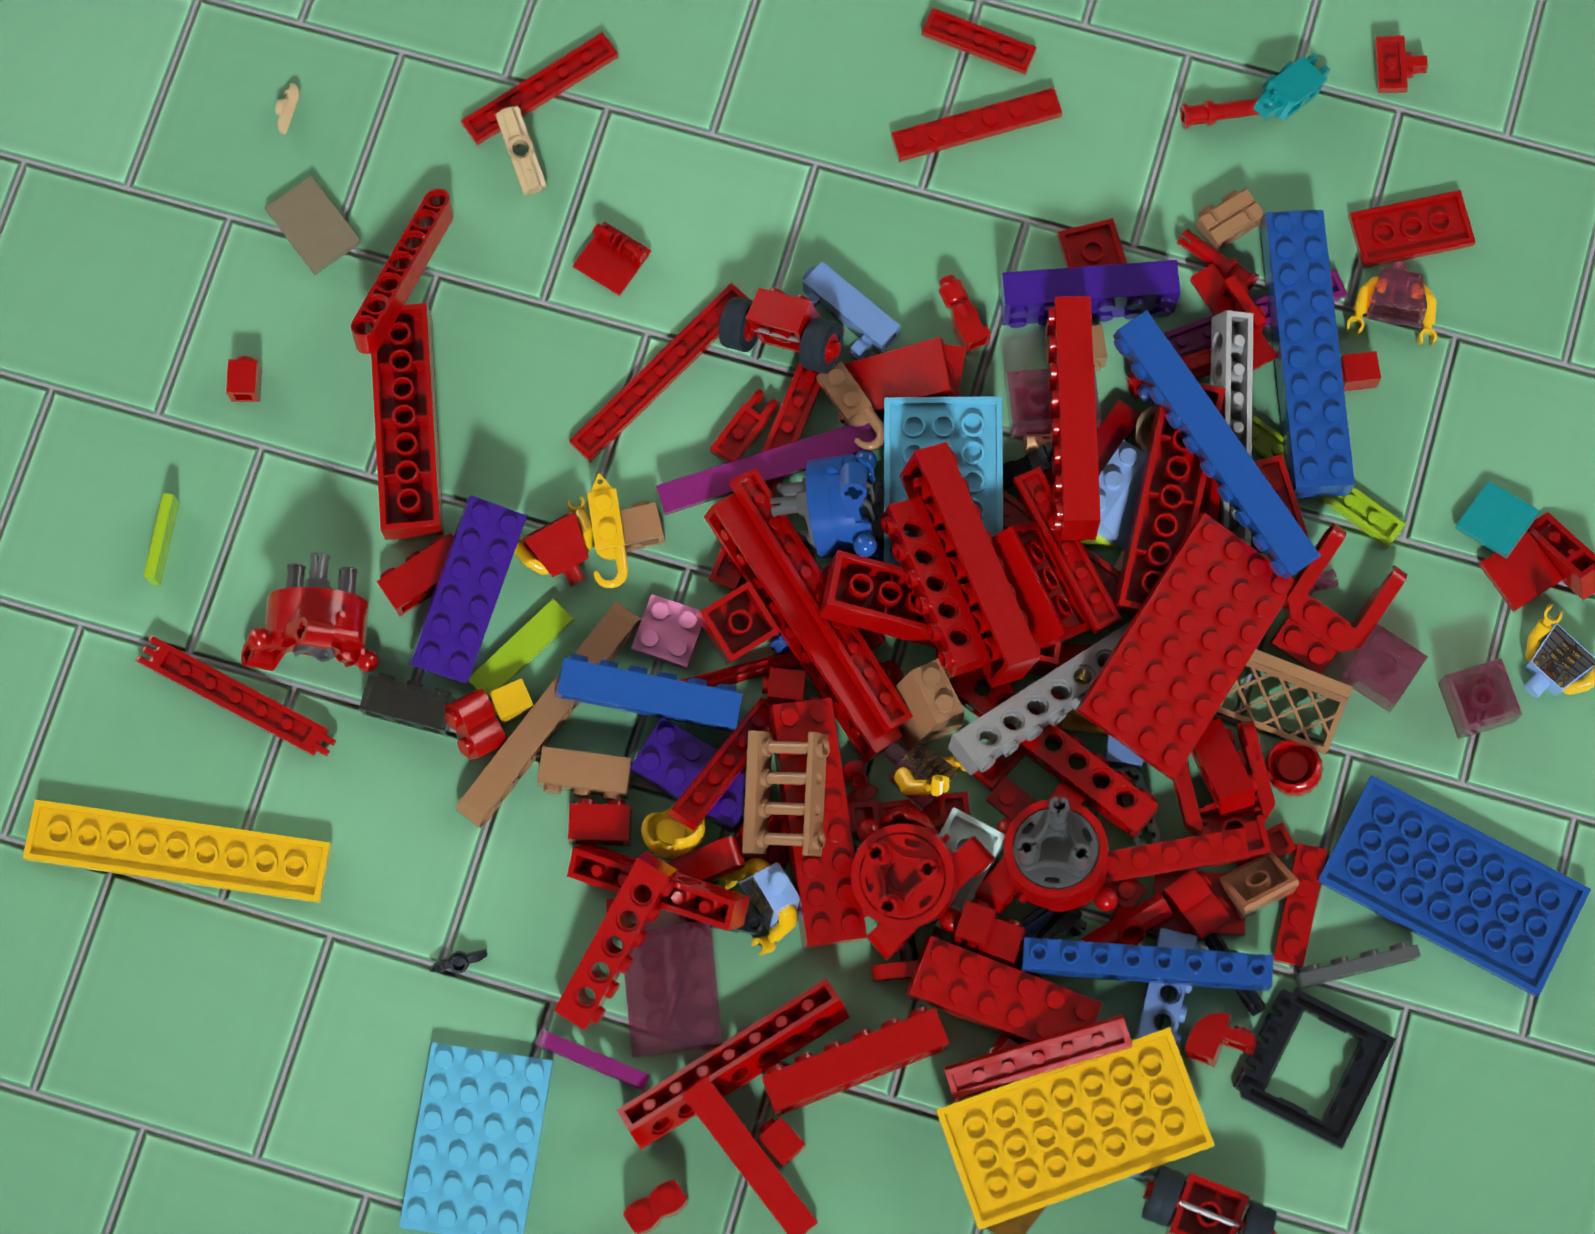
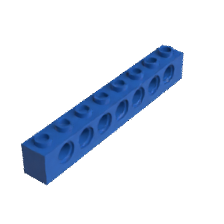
[1022,937,1273,991]

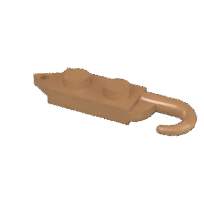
[817,361,884,450]

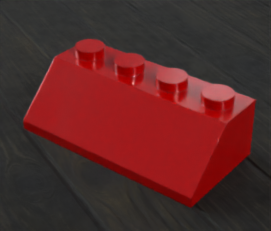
[992,523,1091,649]

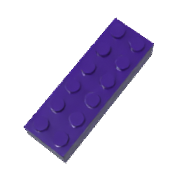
[999,260,1181,328]
[408,495,527,684]

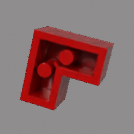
[954,900,1026,968]

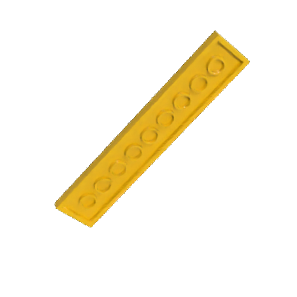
[23,799,332,903]

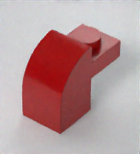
[1184,1013,1257,1067]

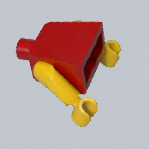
[514,496,593,586]

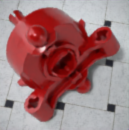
[851,818,995,960]

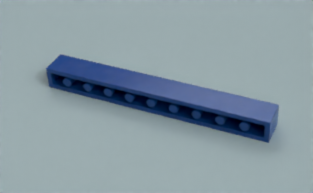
[1113,310,1321,580]

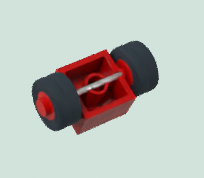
[719,288,843,374]
[1142,1165,1277,1234]

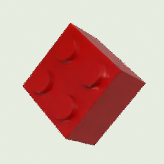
[696,581,781,665]

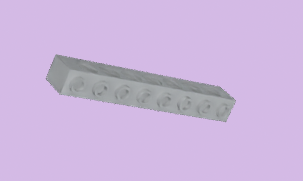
[1211,310,1253,546]
[948,620,1132,775]

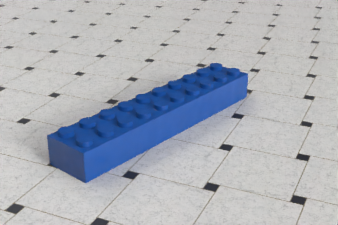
[1260,210,1355,498]

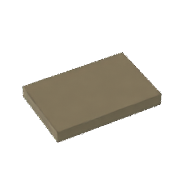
[265,176,361,275]

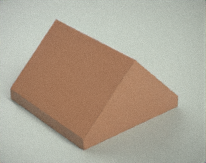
[1218,852,1299,920]

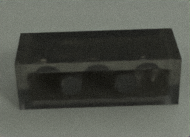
[359,673,456,737]

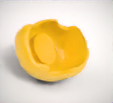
[641,806,705,860]

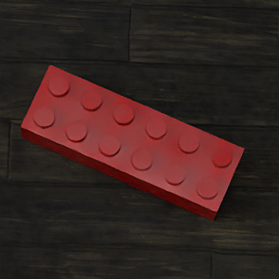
[904,936,1103,1043]
[761,1006,949,1117]

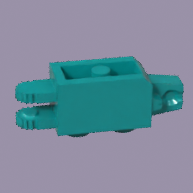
[1253,53,1331,120]

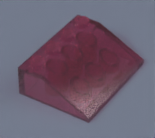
[621,922,723,1057]

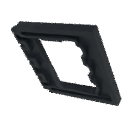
[1233,988,1396,1150]

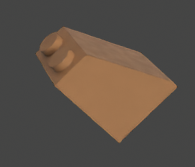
[895,659,965,752]

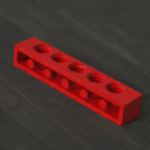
[881,496,990,678]
[567,843,750,931]
[554,851,677,1030]

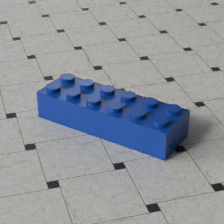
[555,654,743,732]

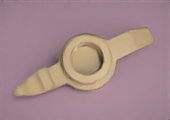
[275,83,300,135]

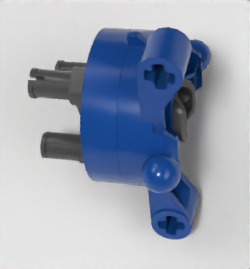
[770,449,884,562]

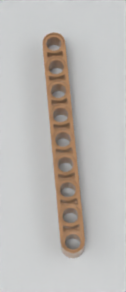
[456,602,642,828]

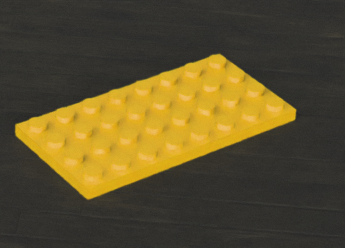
[936,1027,1215,1231]

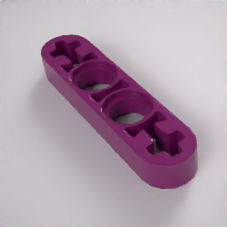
[535,1030,650,1090]

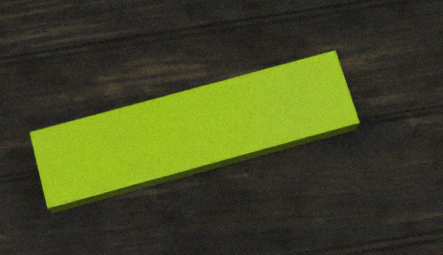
[468,599,574,700]

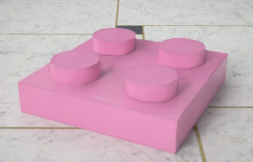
[631,594,703,670]

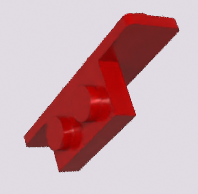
[1190,264,1277,371]

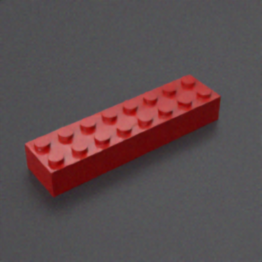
[1046,296,1101,541]
[371,303,444,540]
[1114,382,1226,615]
[899,442,1041,688]
[819,550,1062,677]
[768,697,867,949]

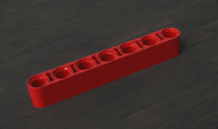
[351,189,454,354]

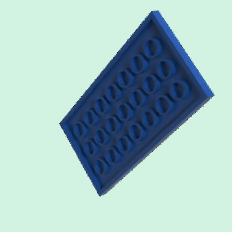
[1317,775,1591,997]

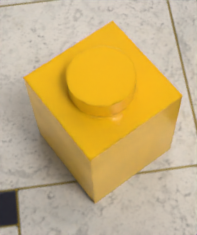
[489,678,534,726]

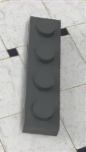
[1295,942,1421,989]

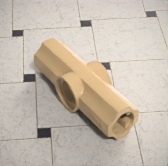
[495,106,547,195]

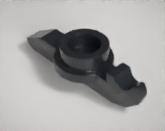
[429,949,488,974]

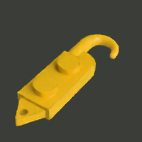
[587,473,629,589]

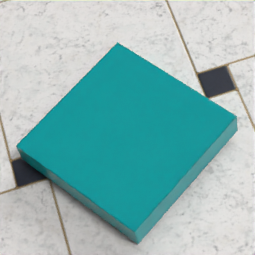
[1456,481,1540,559]

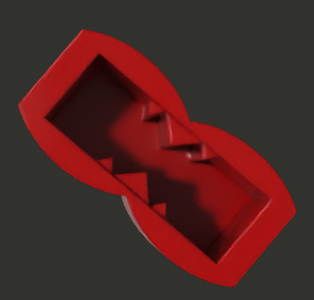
[444,689,507,760]
[1162,868,1231,942]
[623,1180,689,1234]

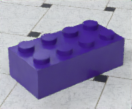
[630,717,747,835]

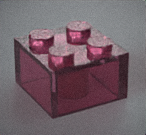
[1339,624,1428,713]
[1438,658,1522,739]

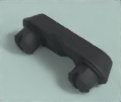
[1003,442,1054,490]
[1017,908,1087,978]

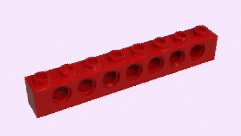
[949,668,1159,839]
[616,978,850,1150]

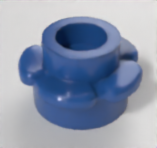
[770,633,791,655]

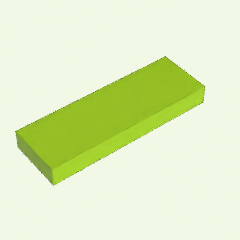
[143,493,179,586]

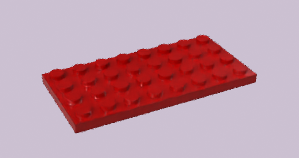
[1075,512,1297,779]

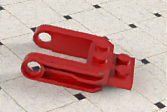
[1270,523,1408,675]
[1172,721,1276,867]

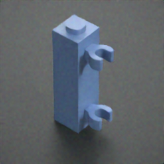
[802,261,901,360]

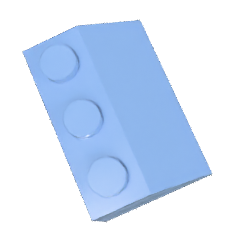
[1097,440,1146,551]

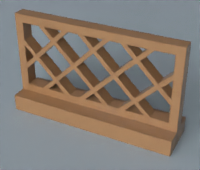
[1217,649,1353,755]

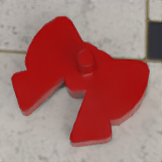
[842,760,879,803]

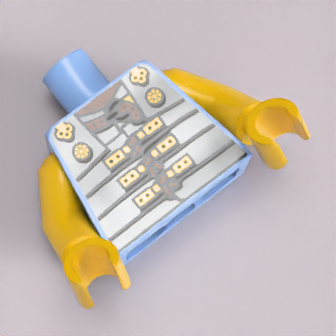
[1524,604,1595,698]
[714,858,800,956]

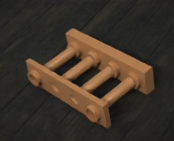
[742,731,830,857]

